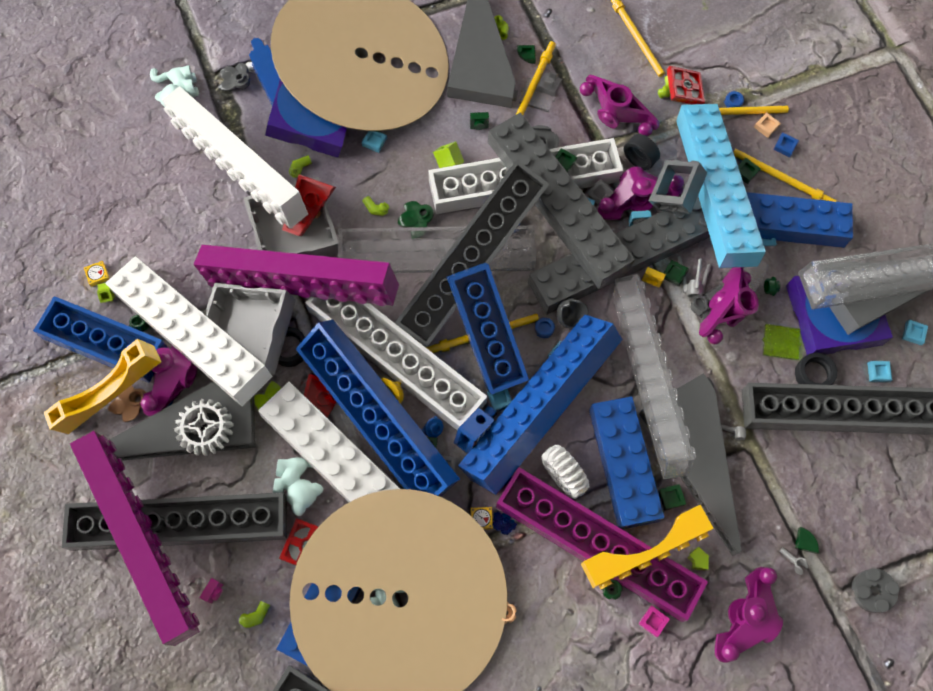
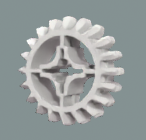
[174,399,234,456]
[541,445,590,499]

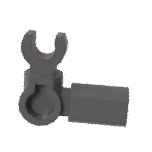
[690,285,723,321]

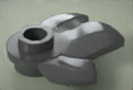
[218,63,250,91]

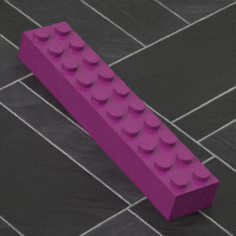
[193,244,399,306]
[69,431,200,646]
[496,467,708,622]

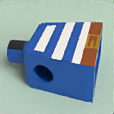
[454,406,497,454]

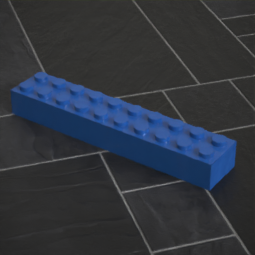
[458,315,623,495]
[296,319,460,497]

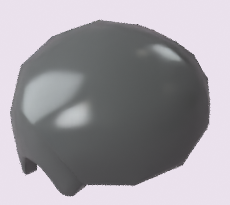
[557,298,589,329]

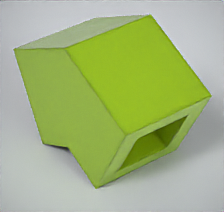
[97,283,115,303]
[687,546,709,571]

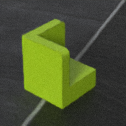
[433,141,464,168]

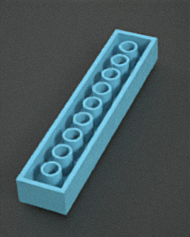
[676,104,766,268]

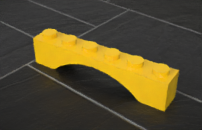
[44,339,161,434]
[581,505,714,590]

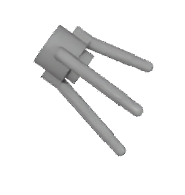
[678,256,711,299]

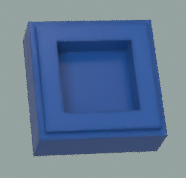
[773,132,799,157]

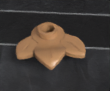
[108,385,146,422]

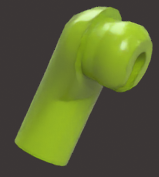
[494,15,509,40]
[658,76,670,99]
[289,155,312,178]
[362,196,389,216]
[239,601,270,628]

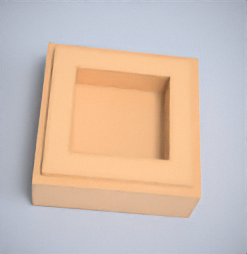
[754,113,781,138]

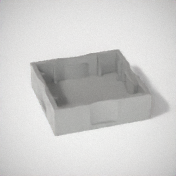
[244,177,341,257]
[206,283,296,375]

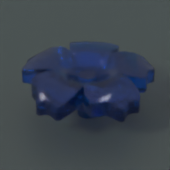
[492,511,517,535]

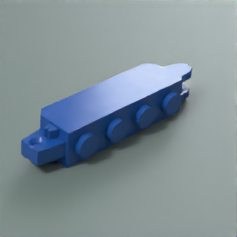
[249,37,280,106]

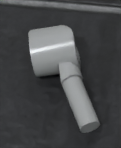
[721,424,746,440]
[780,547,808,575]

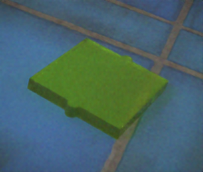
[762,324,802,360]

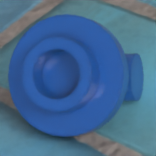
[421,416,444,438]

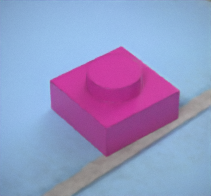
[199,578,224,604]
[638,605,670,638]

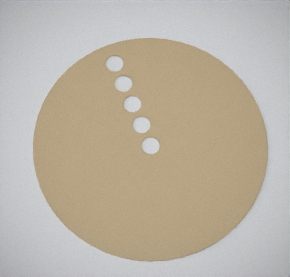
[271,0,448,131]
[290,489,507,691]

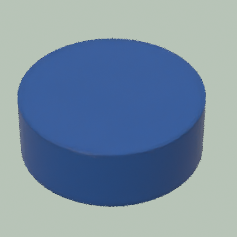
[724,91,744,107]
[535,318,555,339]

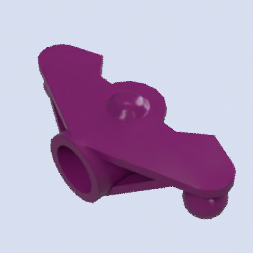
[580,74,660,137]
[598,166,684,220]
[699,267,759,345]
[141,345,198,417]
[715,567,783,663]

